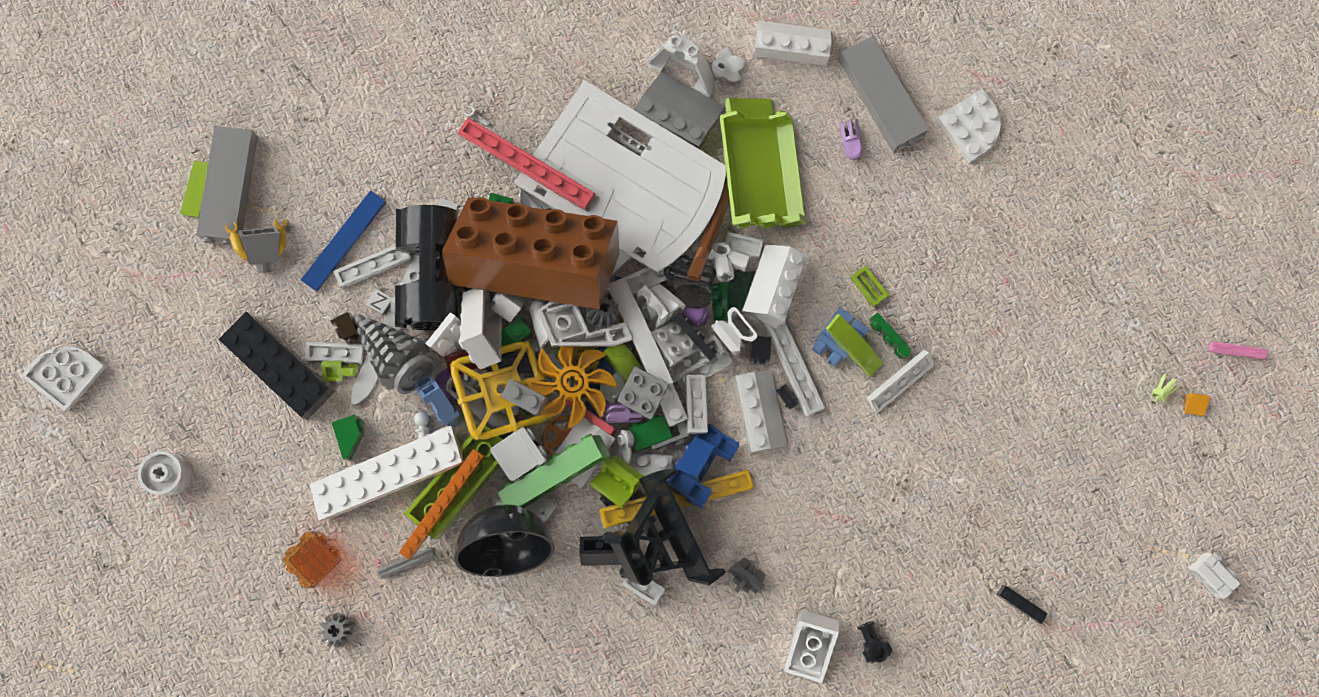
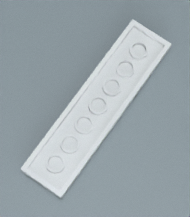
[310,426,464,522]

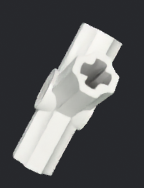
[692,238,751,282]

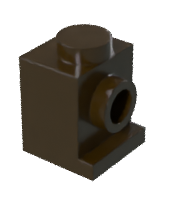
[330,312,360,344]

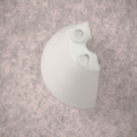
[645,36,714,98]

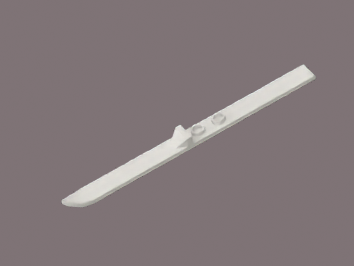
[351,198,458,406]

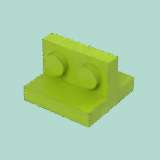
[590,455,644,509]

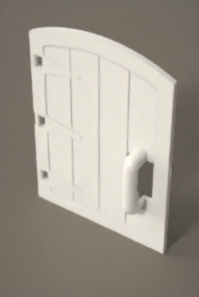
[514,80,726,273]

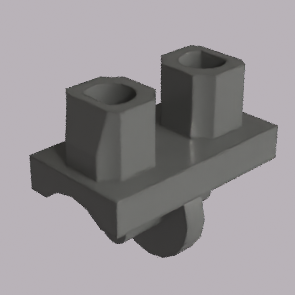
[728,557,766,594]

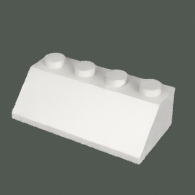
[754,21,831,66]
[742,245,807,327]
[734,371,788,454]

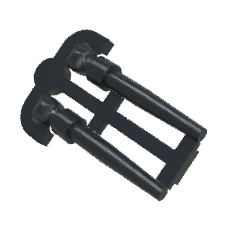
[663,255,716,287]

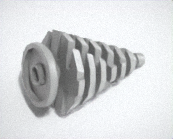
[353,314,435,395]

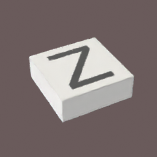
[366,289,392,315]

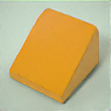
[1184,393,1210,416]

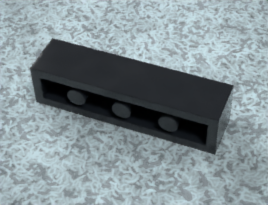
[996,585,1048,624]

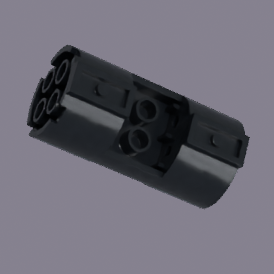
[395,205,462,331]

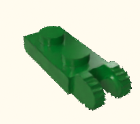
[869,313,911,359]

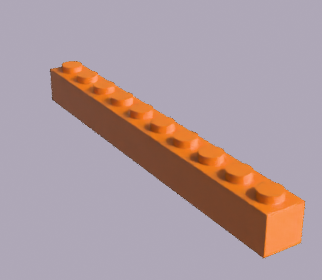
[399,449,485,560]

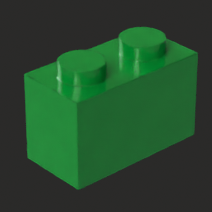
[628,414,672,453]

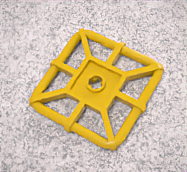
[450,341,552,440]

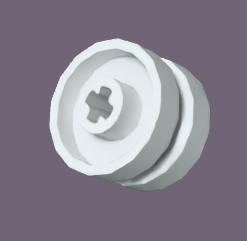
[138,451,192,496]

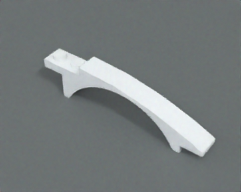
[609,278,688,427]

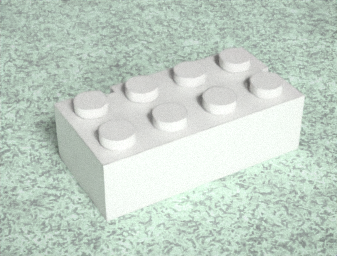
[459,288,502,369]

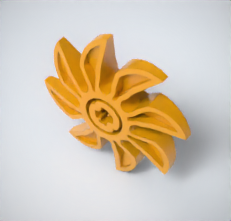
[526,346,617,428]

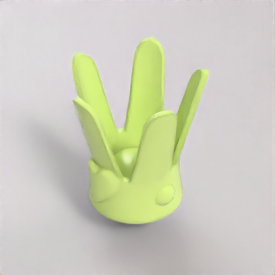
[1151,374,1181,402]

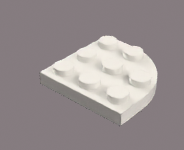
[936,88,1001,163]
[21,346,107,412]

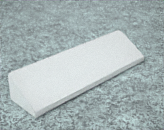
[669,335,725,383]

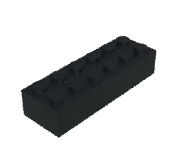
[218,311,335,420]

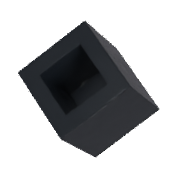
[749,336,771,365]

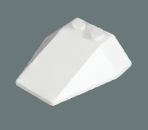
[538,285,633,346]

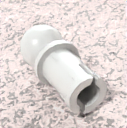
[414,412,431,439]

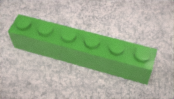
[498,434,610,508]

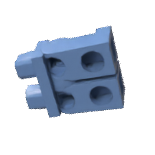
[812,307,869,367]
[413,373,461,428]

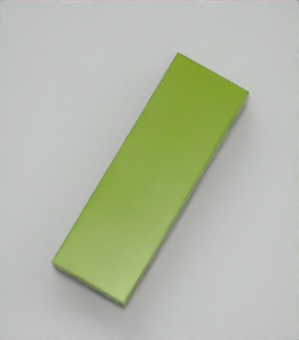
[180,160,208,218]

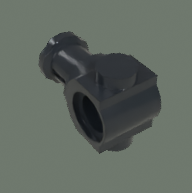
[857,621,893,663]

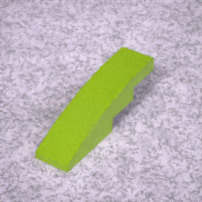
[826,314,883,378]

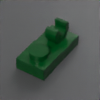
[709,282,732,322]

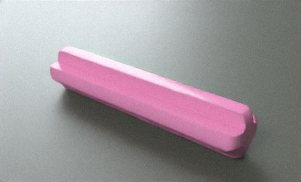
[1209,342,1268,359]

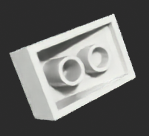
[784,609,839,683]

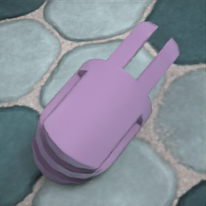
[840,119,863,160]
[604,404,644,424]

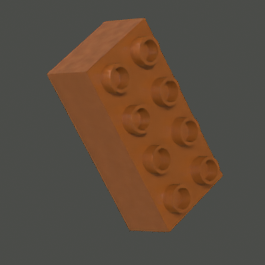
[442,197,620,310]

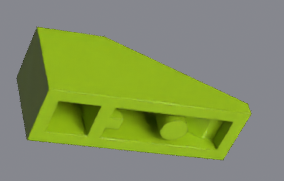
[603,344,641,382]

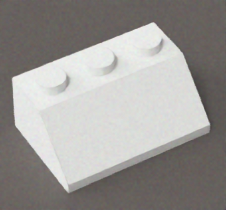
[554,418,615,488]

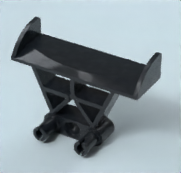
[602,468,726,586]

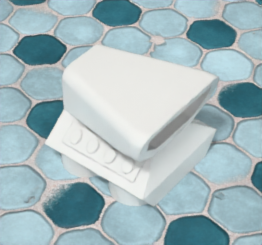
[635,284,686,332]
[711,307,757,356]

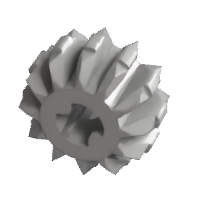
[318,613,354,648]

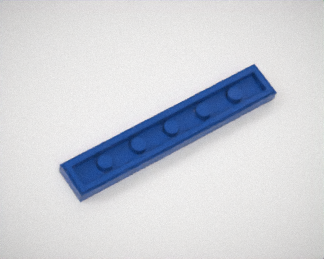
[301,191,386,292]

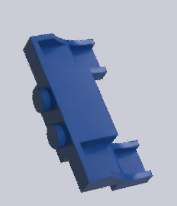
[667,423,739,509]

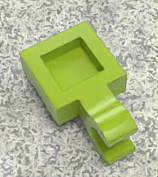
[321,360,358,382]

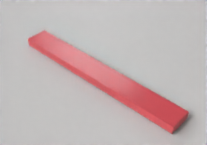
[457,118,596,211]

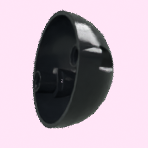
[454,504,555,577]

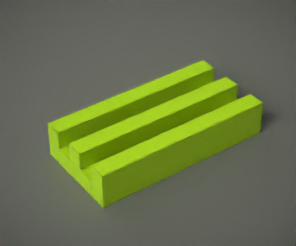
[850,265,889,307]

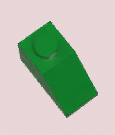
[331,415,365,461]

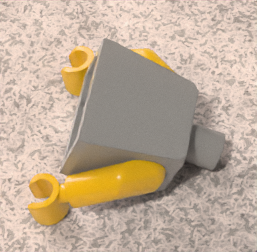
[225,219,287,273]

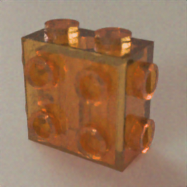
[282,531,343,589]

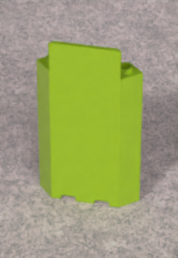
[720,98,806,229]

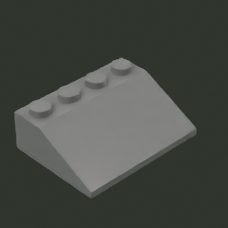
[634,71,725,150]

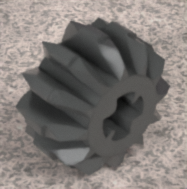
[586,295,619,328]

